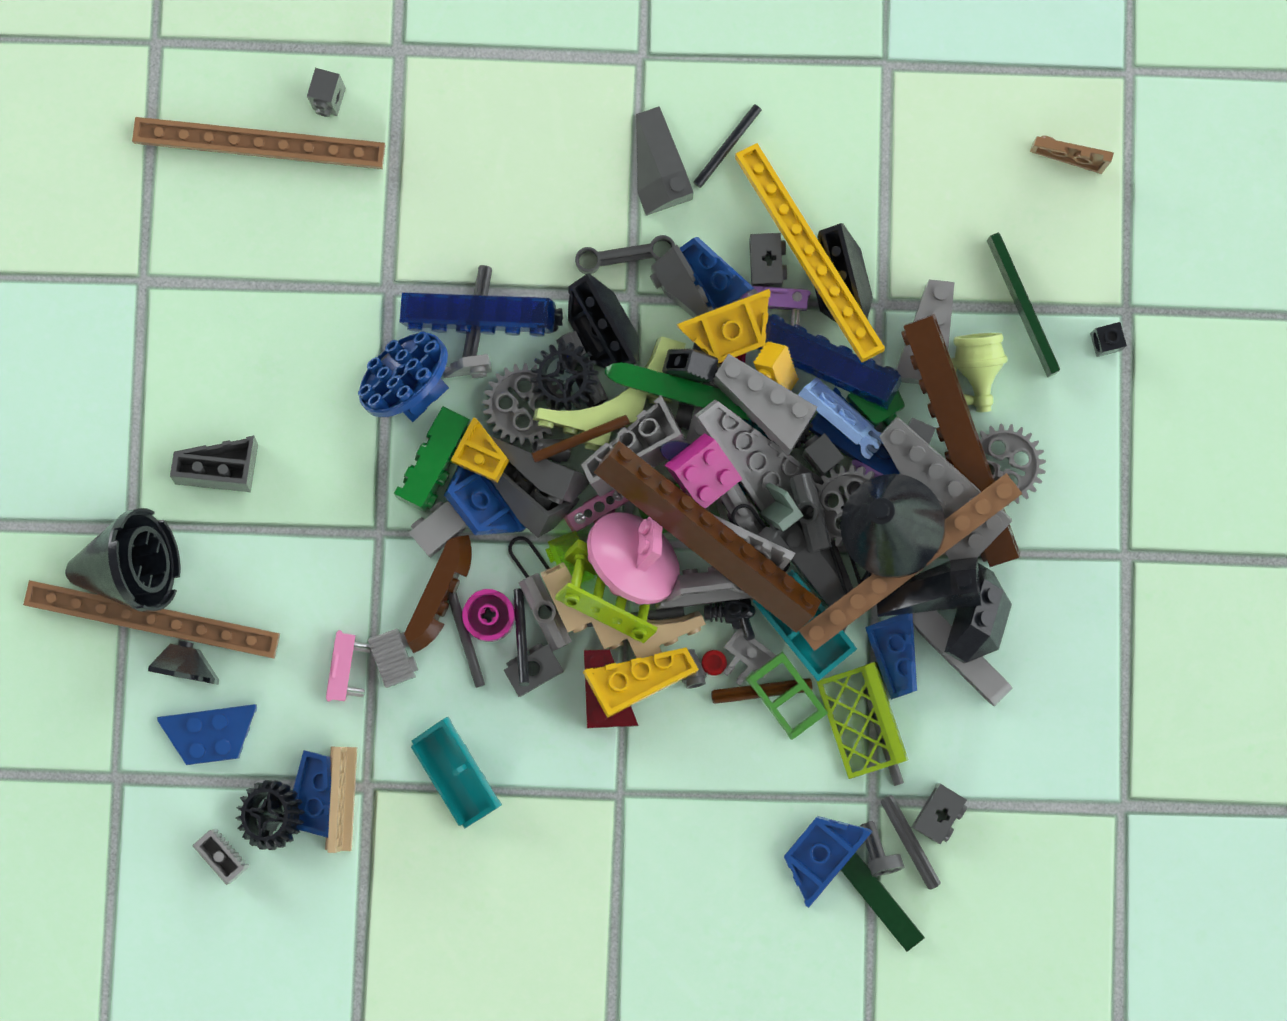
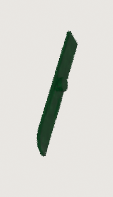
[841,852,925,952]

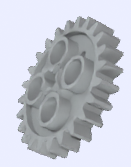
[482,363,564,446]
[980,423,1046,506]
[809,465,875,547]

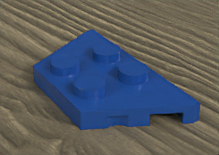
[444,466,526,535]
[157,704,257,765]
[784,816,872,908]

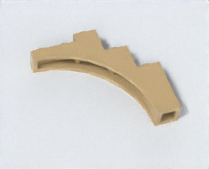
[541,562,706,658]

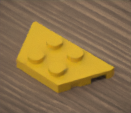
[676,289,771,363]

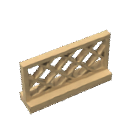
[325,746,358,853]

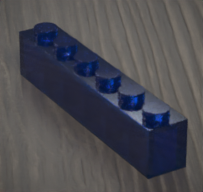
[399,292,555,337]
[756,314,901,410]

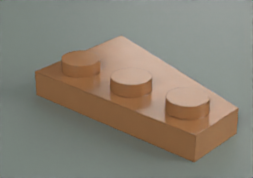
[1030,135,1114,174]

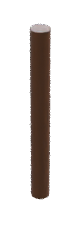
[531,415,630,463]

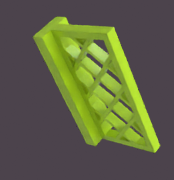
[816,662,909,779]

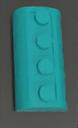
[752,569,857,682]
[411,716,502,829]

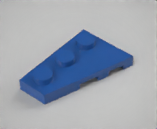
[680,237,754,309]
[293,750,331,838]

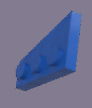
[865,613,917,700]

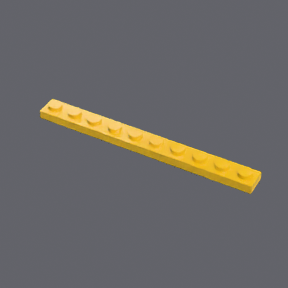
[735,143,885,363]

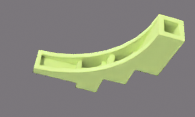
[533,337,686,452]

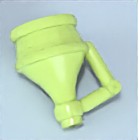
[951,333,1008,412]

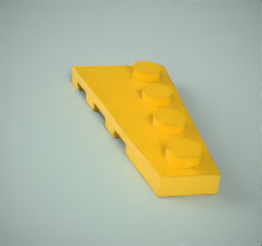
[583,647,699,718]

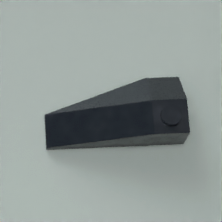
[877,557,982,617]

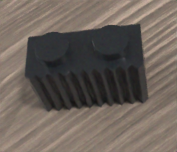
[662,348,718,382]

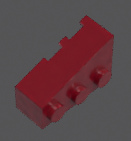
[584,649,639,728]

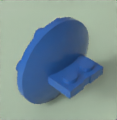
[358,331,449,422]

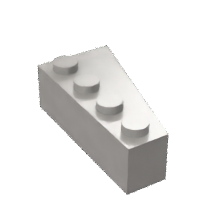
[893,279,955,384]
[713,354,817,456]
[581,396,687,497]

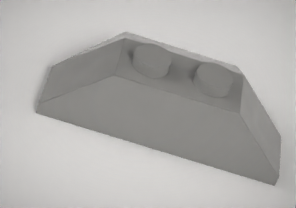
[655,567,753,610]

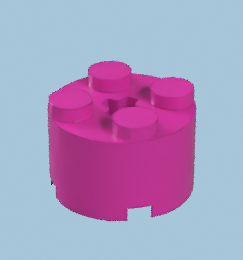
[462,589,515,642]

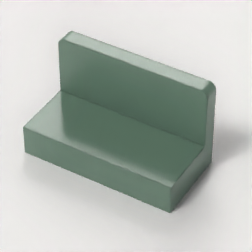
[760,482,803,531]

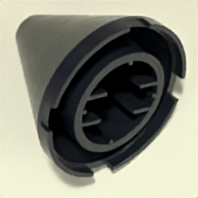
[841,474,946,578]
[65,508,181,612]

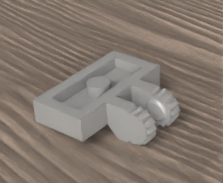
[723,628,777,686]

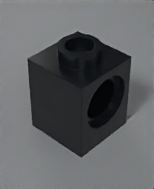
[1090,322,1127,357]

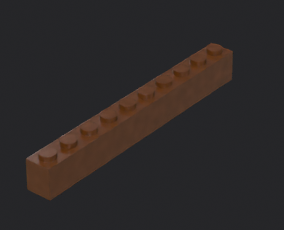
[901,314,1020,567]
[593,441,822,633]

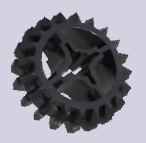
[530,342,599,411]
[235,780,305,850]

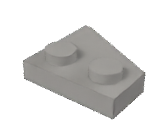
[443,354,492,378]

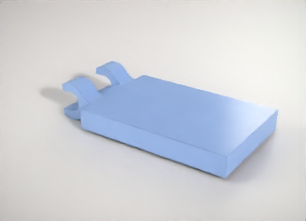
[798,377,883,459]

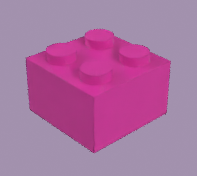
[665,433,742,509]

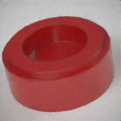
[701,650,727,676]

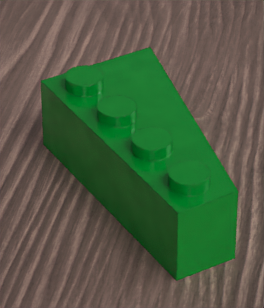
[394,406,471,513]

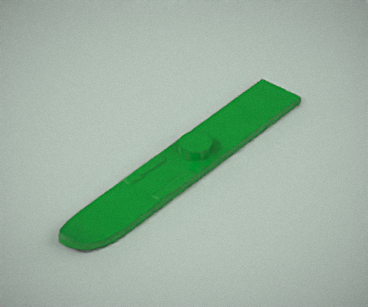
[604,363,749,421]

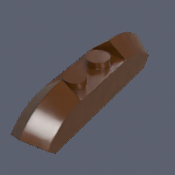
[404,535,472,653]

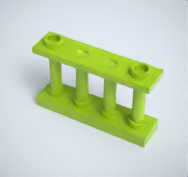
[555,539,658,644]

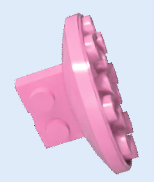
[587,512,680,605]

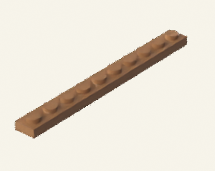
[132,117,386,170]
[799,473,1023,651]
[23,580,280,659]

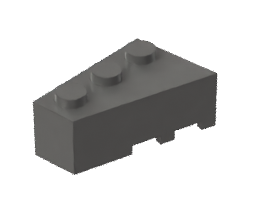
[170,435,258,493]

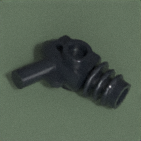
[704,598,756,641]

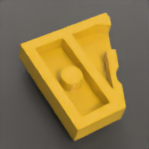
[451,417,509,483]

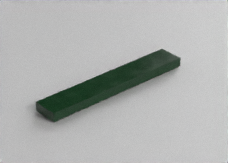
[987,232,1060,378]

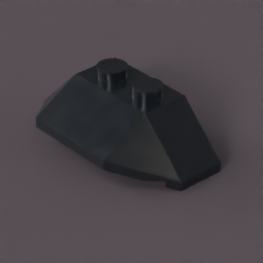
[814,223,873,323]
[568,273,639,369]
[944,563,1012,663]

